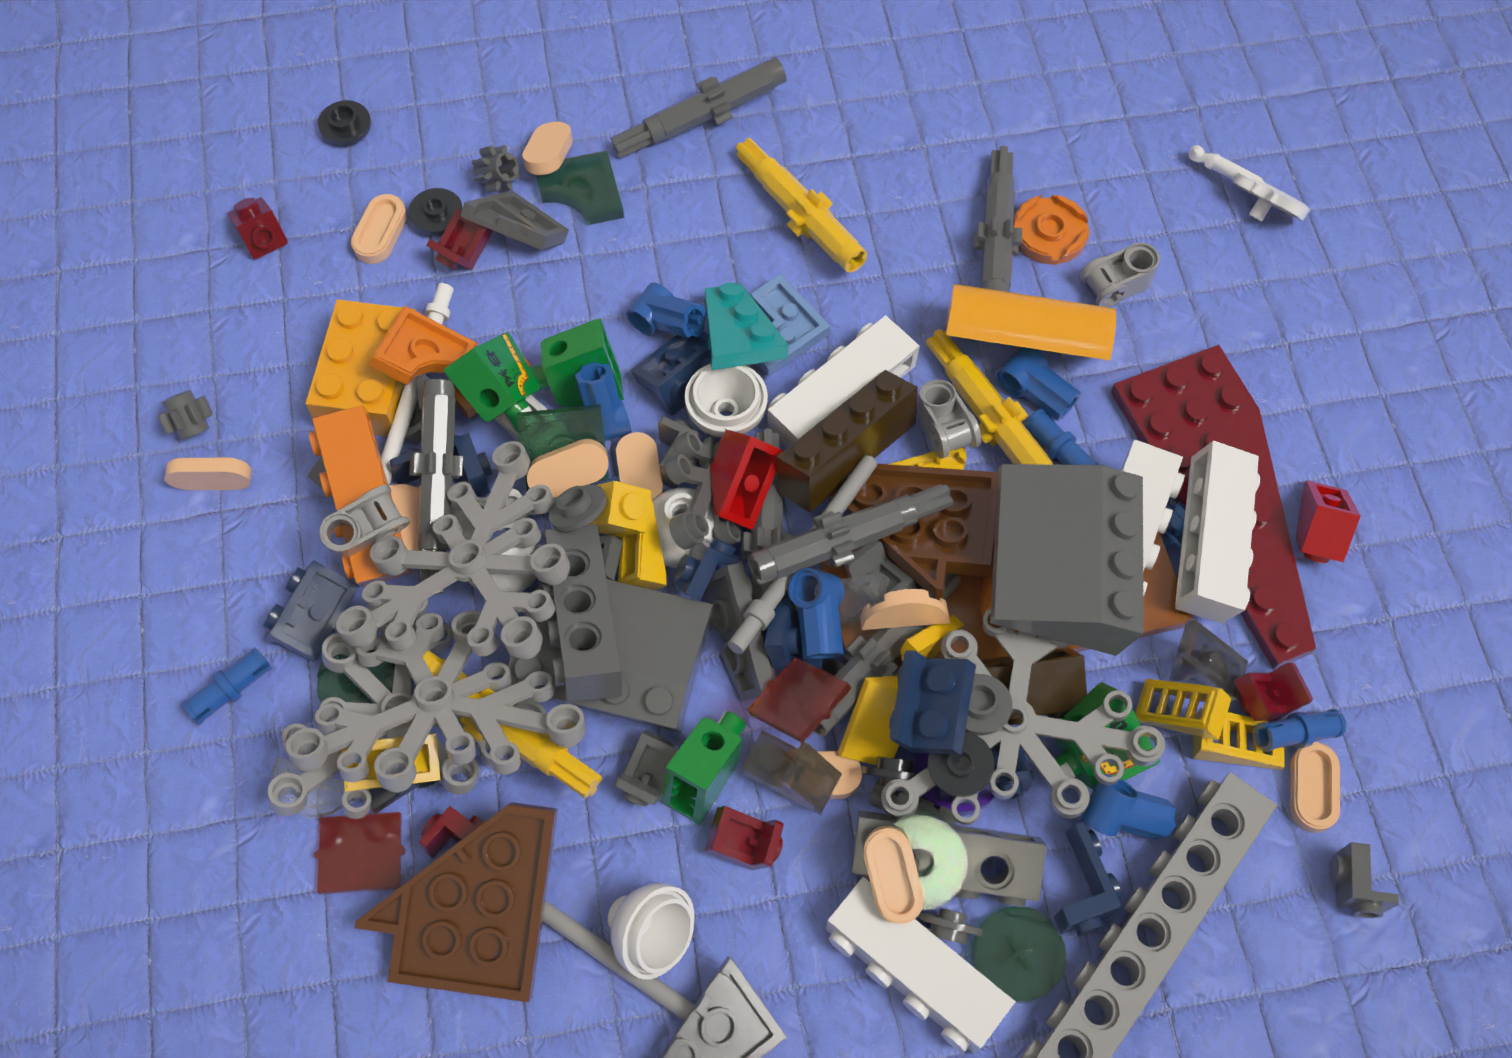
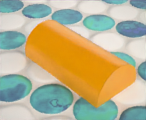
[945,284,1116,360]

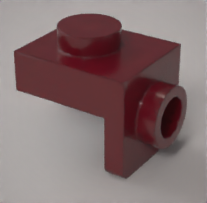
[226,197,288,259]
[426,209,493,270]
[1234,663,1313,721]
[419,806,485,858]
[704,806,784,870]

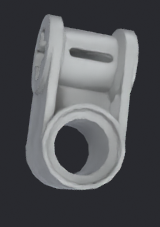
[1079,242,1160,307]
[919,380,982,459]
[319,484,410,557]

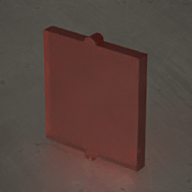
[747,657,852,743]
[314,812,406,895]

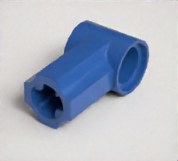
[626,283,707,338]
[995,347,1081,421]
[575,362,632,443]
[788,568,845,660]
[1080,774,1176,840]

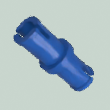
[1024,409,1099,465]
[181,647,273,725]
[1254,709,1346,752]

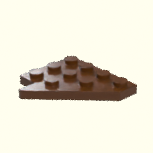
[828,464,998,600]
[354,802,558,1002]

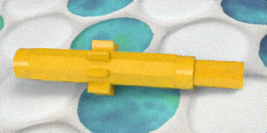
[736,138,867,273]
[926,329,1053,465]
[409,650,602,799]

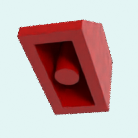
[710,429,783,530]
[1296,480,1361,563]

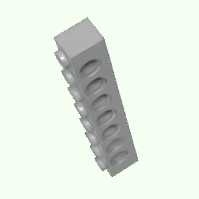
[1021,772,1278,1058]

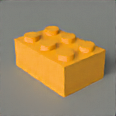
[305,299,416,437]

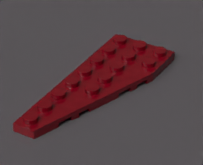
[1111,345,1316,670]

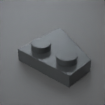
[461,190,569,250]

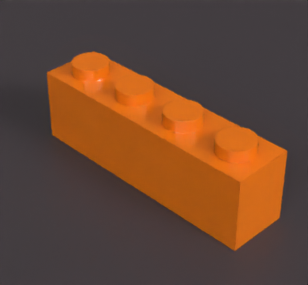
[309,405,412,587]

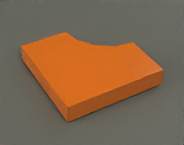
[369,305,478,385]

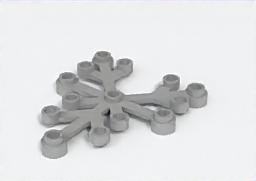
[336,441,570,660]
[268,585,546,819]
[286,608,586,792]
[881,608,1165,825]

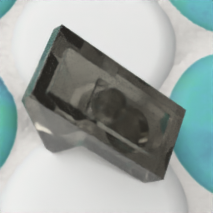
[1169,618,1248,700]
[741,730,842,815]

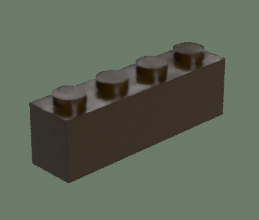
[777,370,918,512]
[981,648,1087,725]

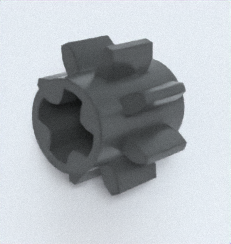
[472,145,520,193]
[157,390,213,440]

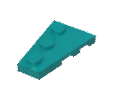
[704,283,789,371]

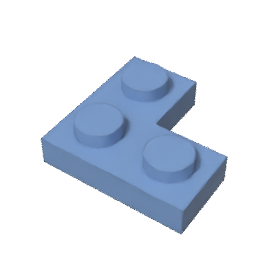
[750,274,831,377]

